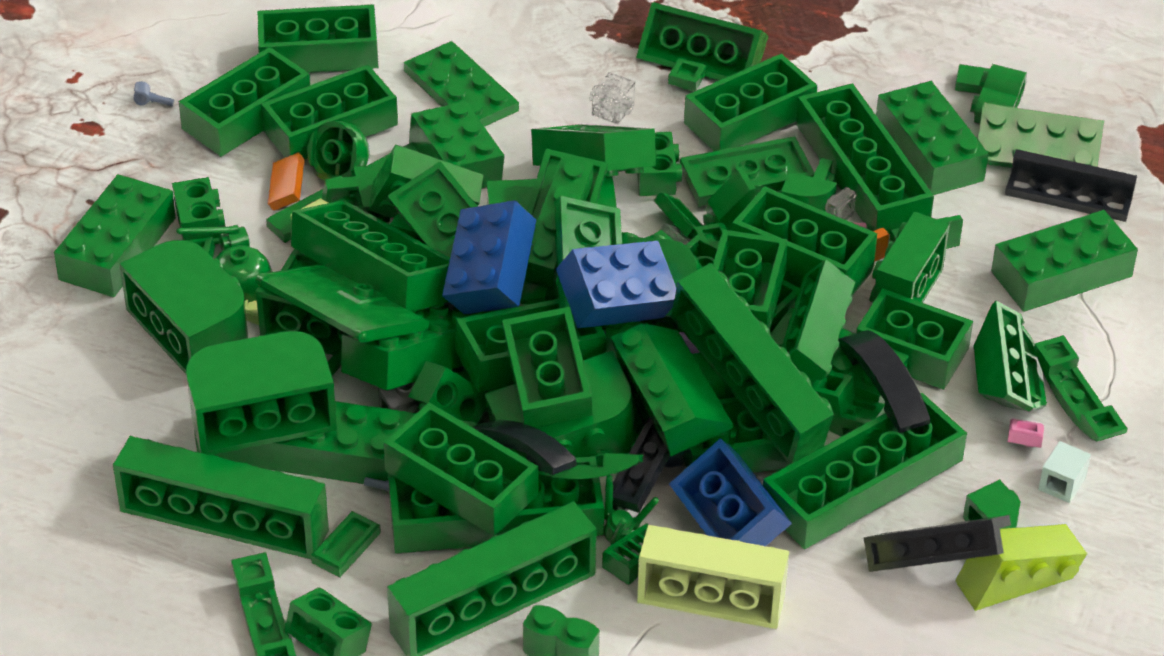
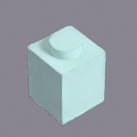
[1038,441,1091,503]

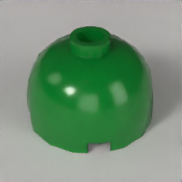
[307,121,370,180]
[216,246,272,303]

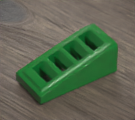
[602,523,649,585]

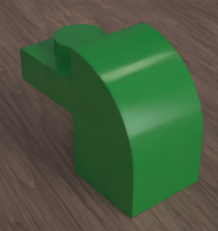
[781,158,837,213]
[322,166,391,222]
[812,371,885,437]

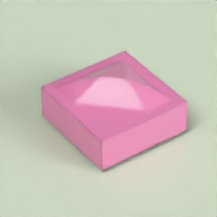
[1007,419,1044,448]

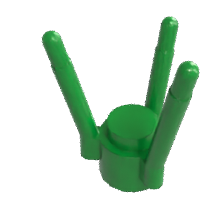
[176,225,250,251]
[604,475,659,545]

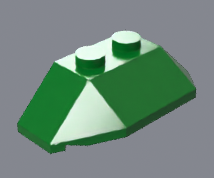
[973,300,1047,412]

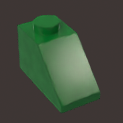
[703,169,756,230]
[963,479,1021,529]

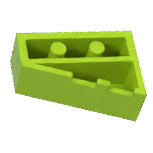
[955,524,1087,611]

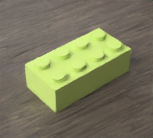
[637,525,789,629]

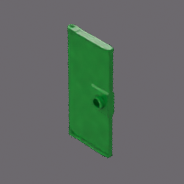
[255,264,429,343]

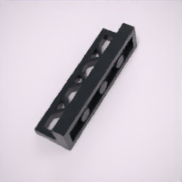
[1005,149,1137,222]
[613,418,670,513]
[863,515,1011,572]

